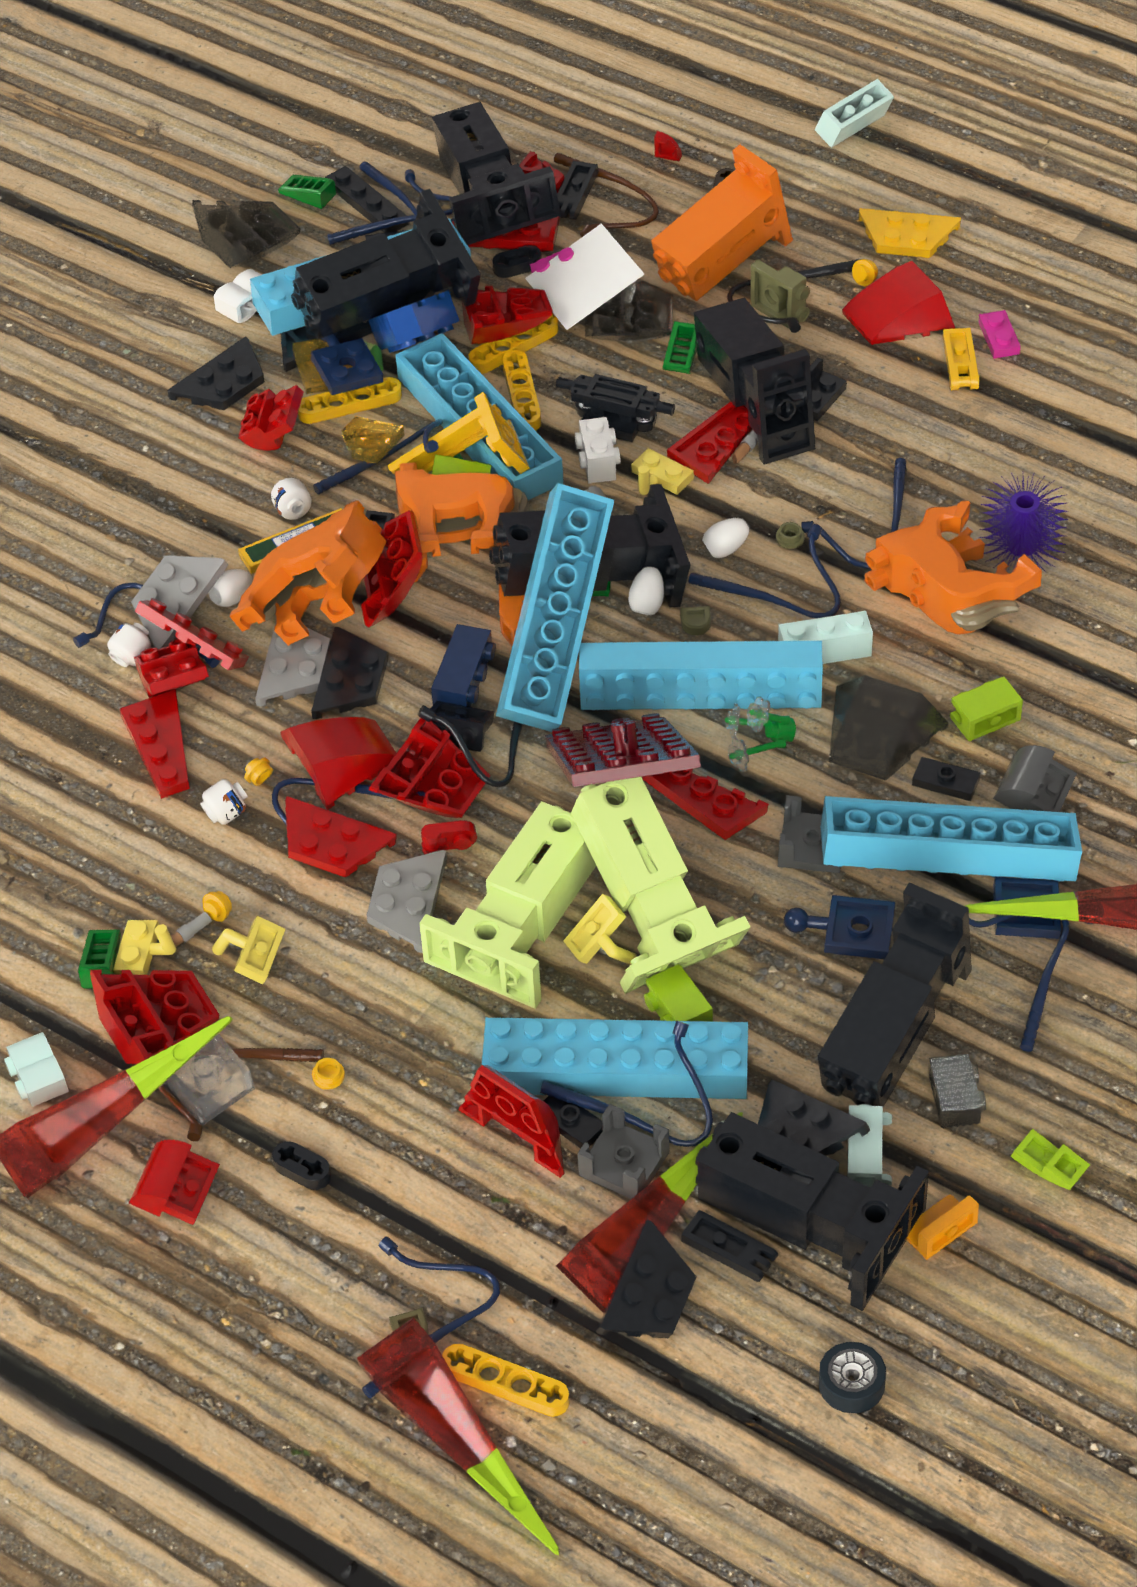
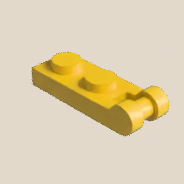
[943,328,979,391]

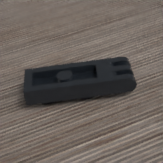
[557,161,599,220]
[681,1210,778,1282]

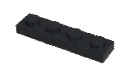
[325,166,409,233]

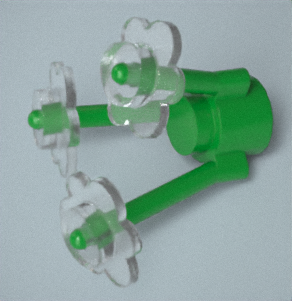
[725,697,796,772]

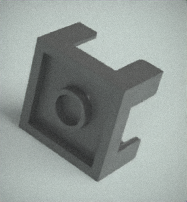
[778,795,841,873]
[577,1104,670,1202]

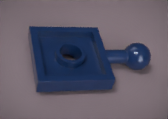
[311,332,383,395]
[993,877,1104,939]
[784,895,895,959]

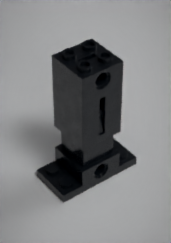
[431,102,561,245]
[291,189,481,340]
[694,297,816,465]
[489,484,690,608]
[818,882,972,1107]
[695,1112,929,1311]

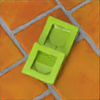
[1010,1129,1090,1190]

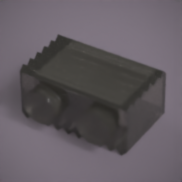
[928,1053,986,1129]

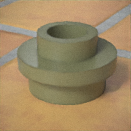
[776,522,805,549]

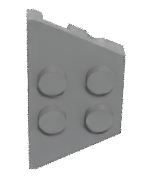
[131,556,228,649]
[255,620,331,706]
[367,850,447,953]

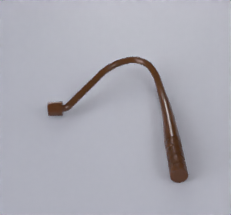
[554,153,659,237]
[158,1048,324,1142]

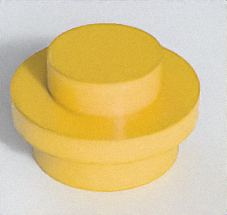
[852,259,878,286]
[244,757,273,786]
[202,891,232,922]
[312,1058,345,1089]

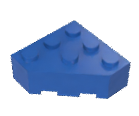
[368,290,460,353]

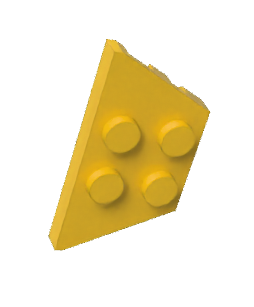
[859,208,961,258]

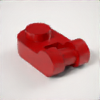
[421,820,477,855]

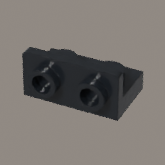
[810,357,847,421]
[430,701,494,752]

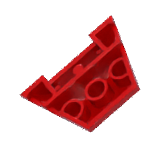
[842,261,955,345]
[462,285,552,344]
[361,510,422,628]
[280,717,396,810]
[368,718,491,818]
[90,970,220,1064]
[459,1065,565,1178]

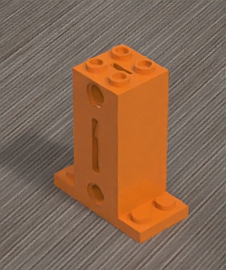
[651,144,793,302]

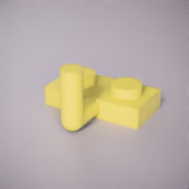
[631,448,694,495]
[563,894,637,965]
[212,916,285,984]
[113,920,176,975]

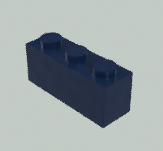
[431,624,496,707]

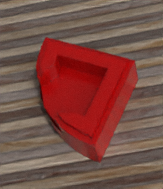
[654,131,682,162]

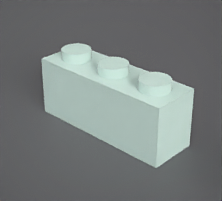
[815,79,894,148]
[778,611,873,664]

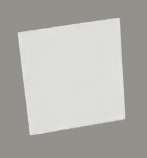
[525,223,644,330]

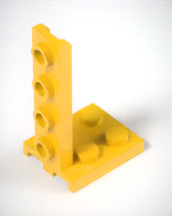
[388,392,530,475]

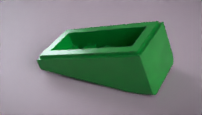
[278,174,336,209]
[663,321,697,374]
[78,929,121,989]

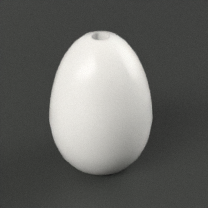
[702,518,749,558]
[628,567,664,615]
[208,569,253,607]

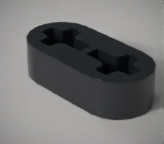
[492,245,542,278]
[272,1141,331,1190]

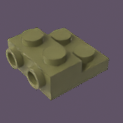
[751,259,810,329]

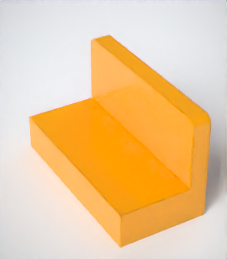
[907,1194,979,1260]

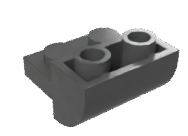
[993,745,1077,812]

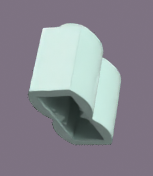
[4,1032,69,1107]

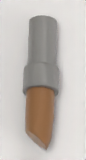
[732,430,758,464]
[171,912,212,947]

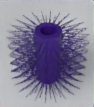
[979,472,1069,571]

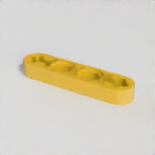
[468,313,559,374]
[503,350,541,431]
[298,377,402,424]
[442,1344,570,1417]

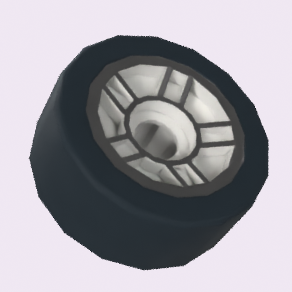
[819,1342,886,1413]

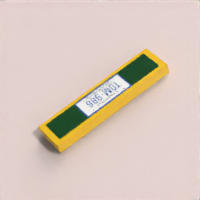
[238,508,342,574]

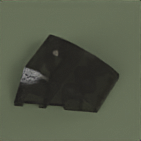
[192,200,301,268]
[585,281,673,341]
[829,675,948,781]

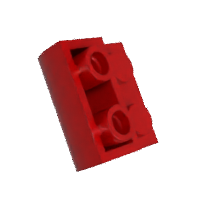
[238,385,304,451]
[134,639,209,698]
[129,1139,220,1225]

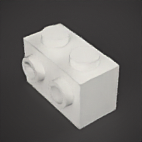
[575,417,620,484]

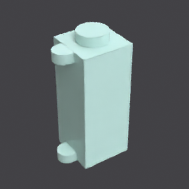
[847,1104,892,1188]

